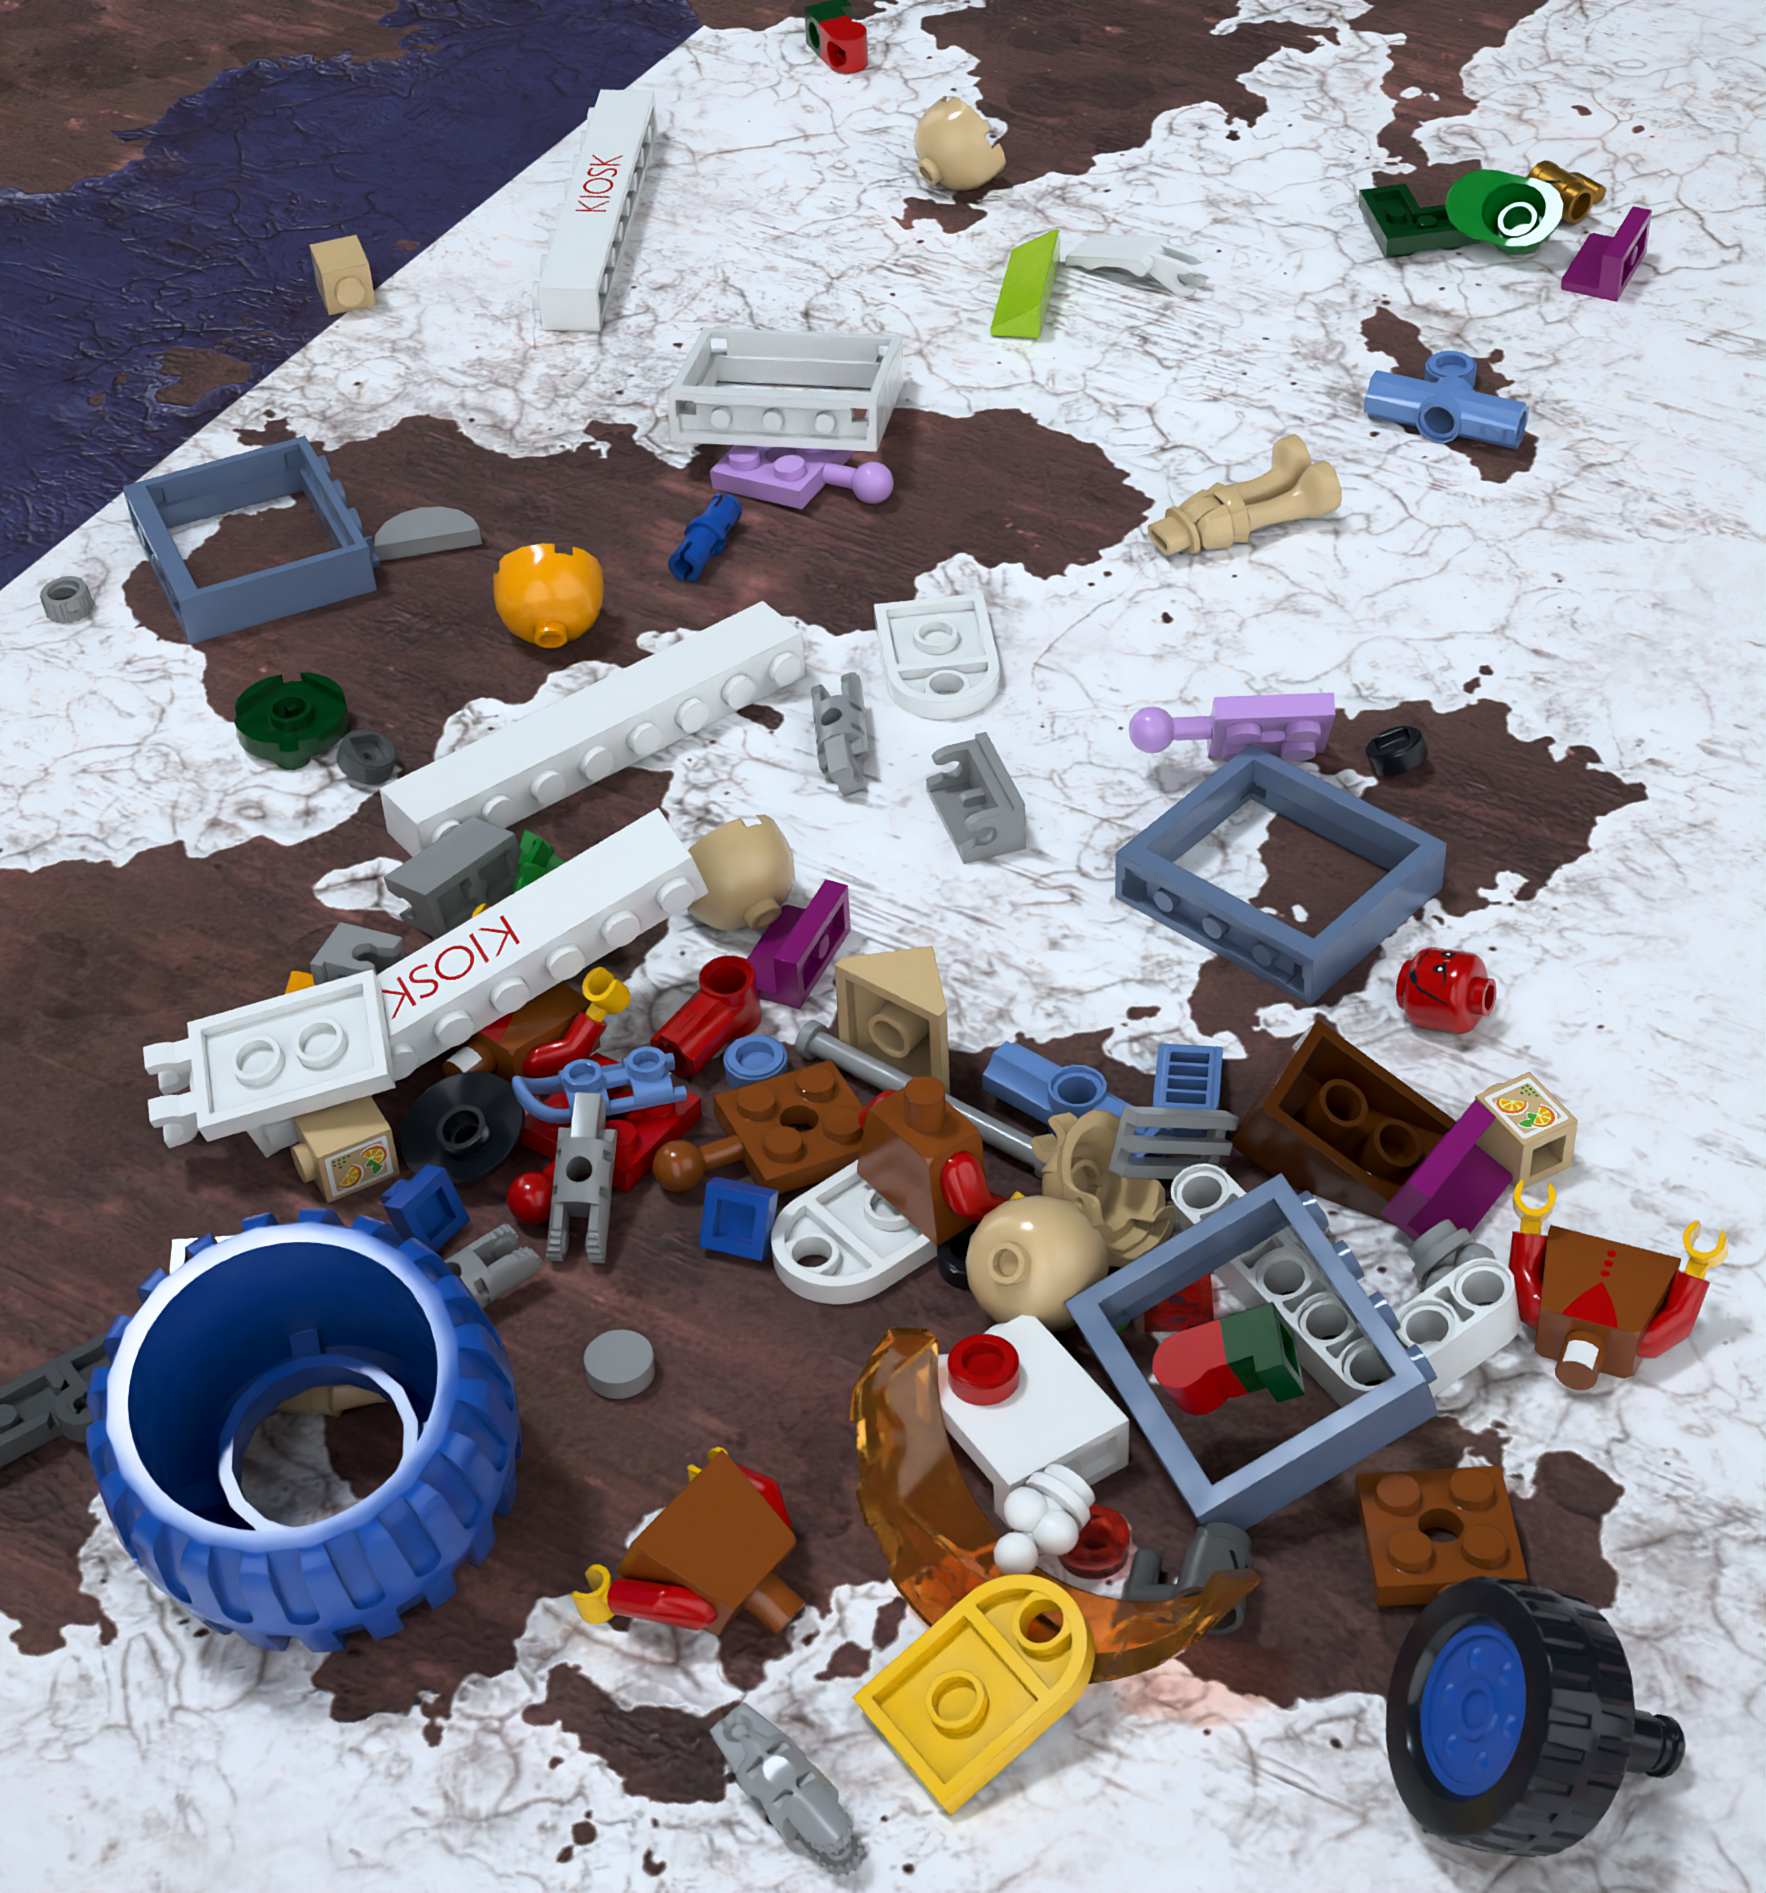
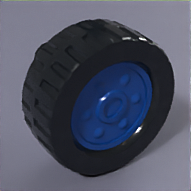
[1386,1576,1686,1857]

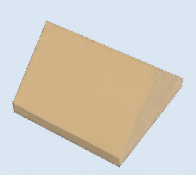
[834,946,950,1095]

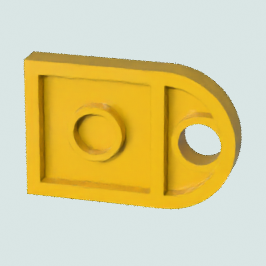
[852,1574,1095,1815]

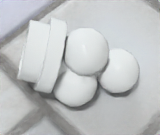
[993,1463,1095,1576]

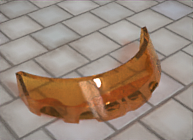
[849,1327,1263,1684]

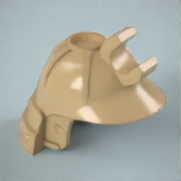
[1030,1109,1177,1268]

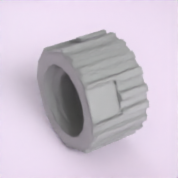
[40,576,94,624]

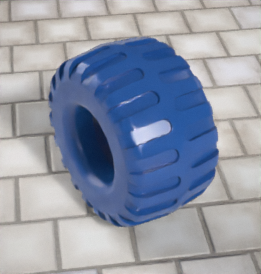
[85,1208,522,1653]

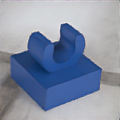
[379,1164,470,1252]
[699,1177,779,1261]

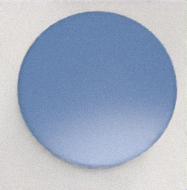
[1424,351,1477,387]
[723,1035,788,1090]

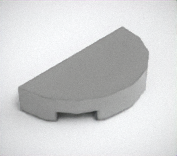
[374,506,482,562]

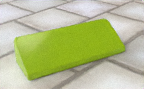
[990,229,1060,339]

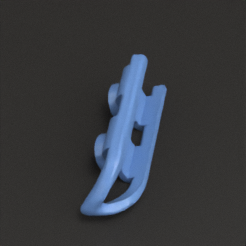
[512,1046,687,1124]

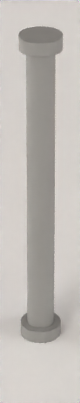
[795,1020,1046,1179]

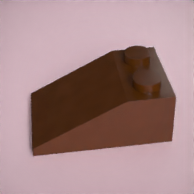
[1229,1019,1456,1225]

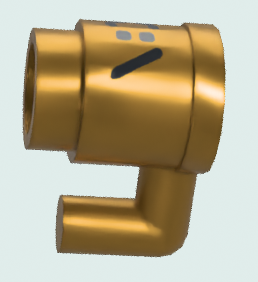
[1527,160,1606,224]

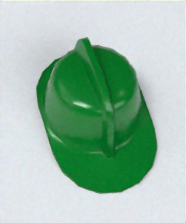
[1445,169,1563,254]

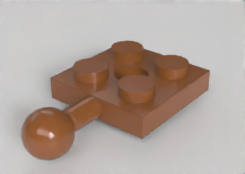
[652,1059,863,1195]
[1355,1465,1528,1607]

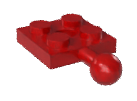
[507,1052,702,1225]

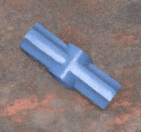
[1364,370,1529,450]
[982,1041,1174,1158]

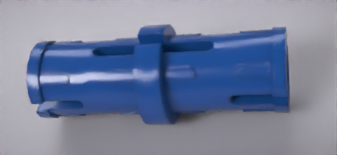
[668,493,742,582]

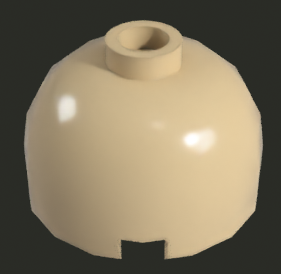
[914,95,1006,191]
[687,814,795,931]
[965,1195,1109,1333]

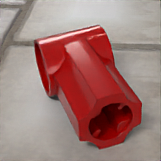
[650,955,762,1080]

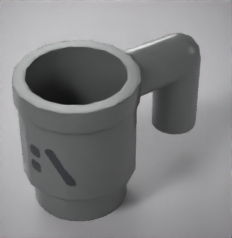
[1124,1522,1254,1635]

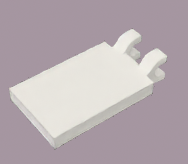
[143,969,396,1148]

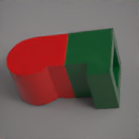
[804,0,868,73]
[1152,1301,1305,1416]

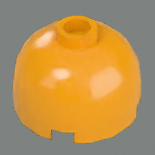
[493,543,604,648]

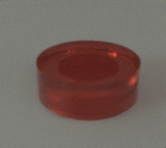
[1058,1505,1130,1580]

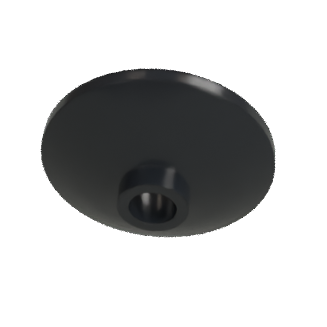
[399,1071,525,1187]

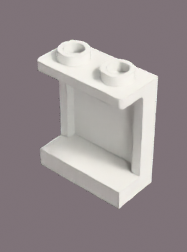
[913,1315,1129,1530]

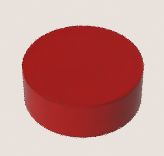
[947,1334,1020,1406]

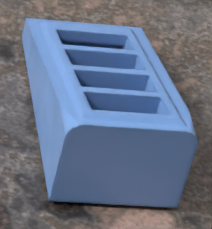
[1152,1043,1223,1138]

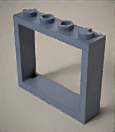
[123,436,380,645]
[1115,743,1447,1006]
[1064,1173,1439,1531]

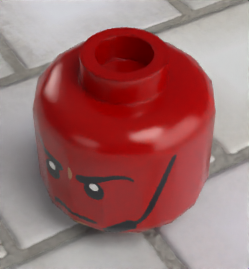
[1396,947,1497,1035]

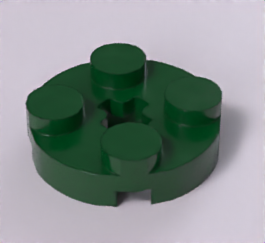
[234,672,351,770]

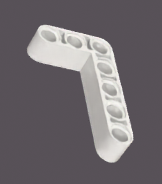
[1171,1163,1520,1408]

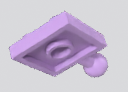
[710,445,894,509]
[1128,692,1336,763]

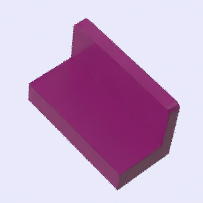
[1561,206,1652,302]
[746,879,851,1009]
[1381,1100,1513,1241]

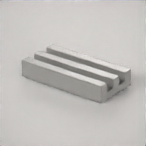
[1108,1106,1239,1179]

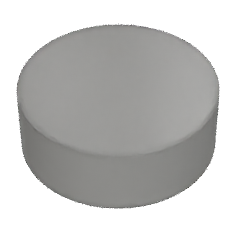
[584,1330,655,1399]

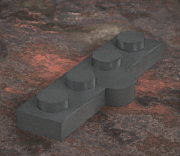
[0,1331,111,1468]

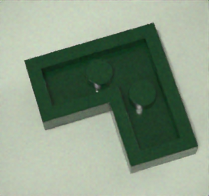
[1358,184,1480,257]

